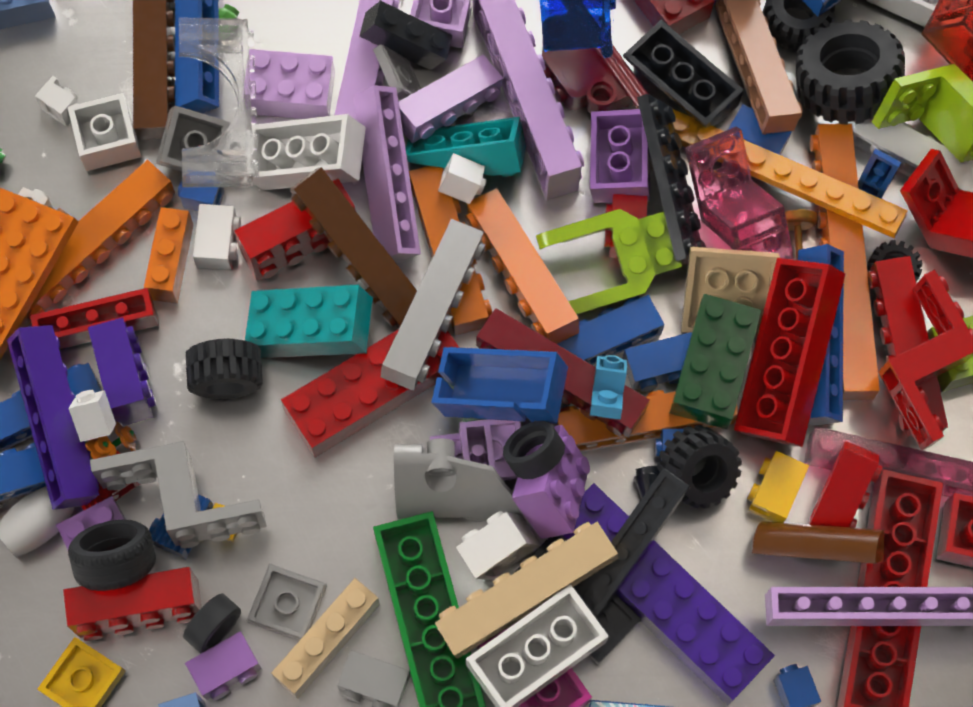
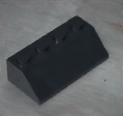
[623,20,744,128]

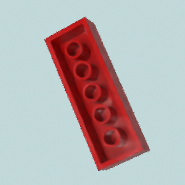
[734,258,846,447]
[281,329,459,458]

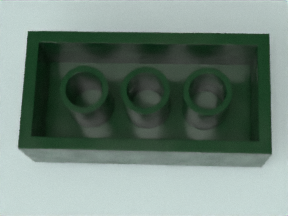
[669,294,761,430]

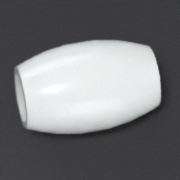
[0,486,75,557]

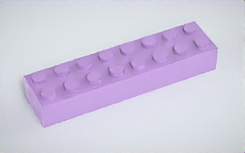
[473,0,584,201]

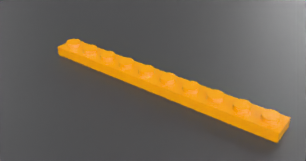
[673,109,908,238]

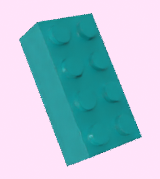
[245,285,373,358]

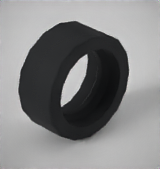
[503,421,565,479]
[183,593,241,654]

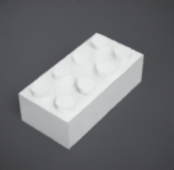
[244,114,366,190]
[466,584,609,707]

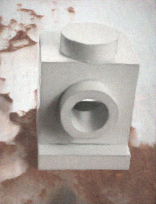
[35,76,78,127]

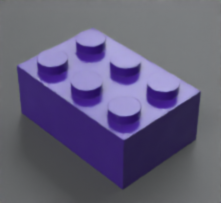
[88,317,157,427]

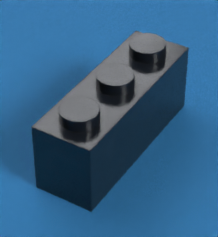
[359,0,453,70]

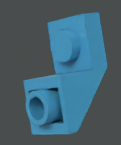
[590,355,627,420]

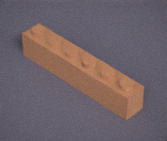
[715,0,802,134]

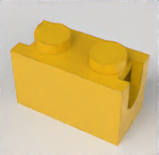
[747,451,809,523]

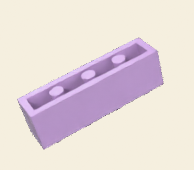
[399,55,504,143]

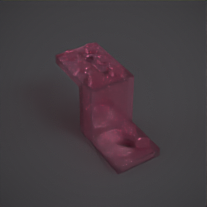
[685,126,794,260]

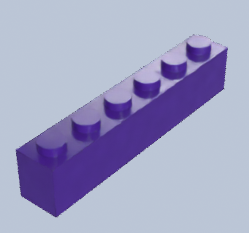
[7,325,99,510]

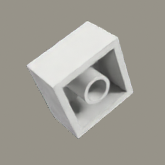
[68,93,142,171]
[456,511,541,580]

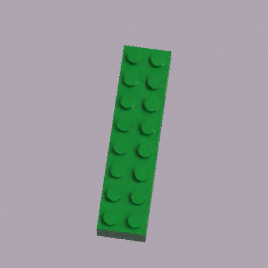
[373,511,486,707]

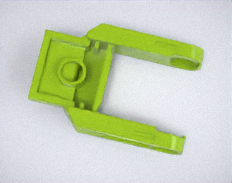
[536,209,682,315]

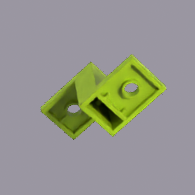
[871,64,973,163]

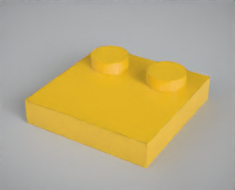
[37,637,126,707]

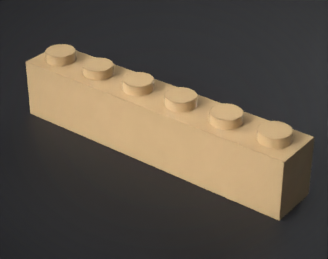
[435,521,619,659]

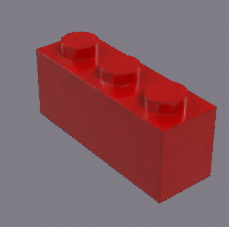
[808,441,882,528]

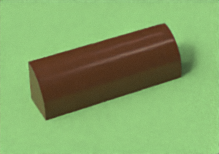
[752,521,885,564]

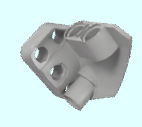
[394,438,527,521]

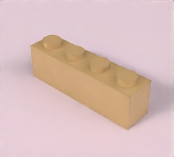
[271,578,380,699]

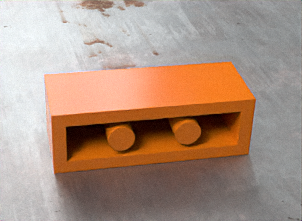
[144,207,194,304]

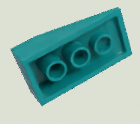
[405,117,527,177]

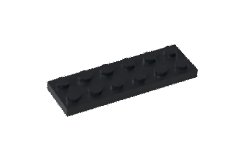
[637,94,707,266]

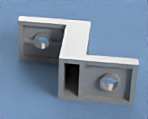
[90,441,267,548]

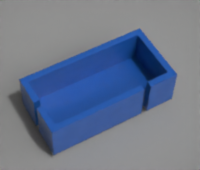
[431,347,568,424]

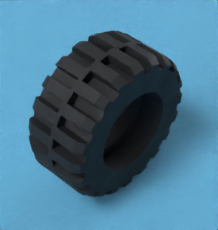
[795,20,905,125]

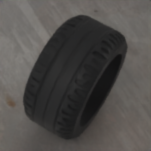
[68,519,156,591]

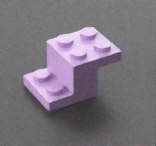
[430,419,521,480]

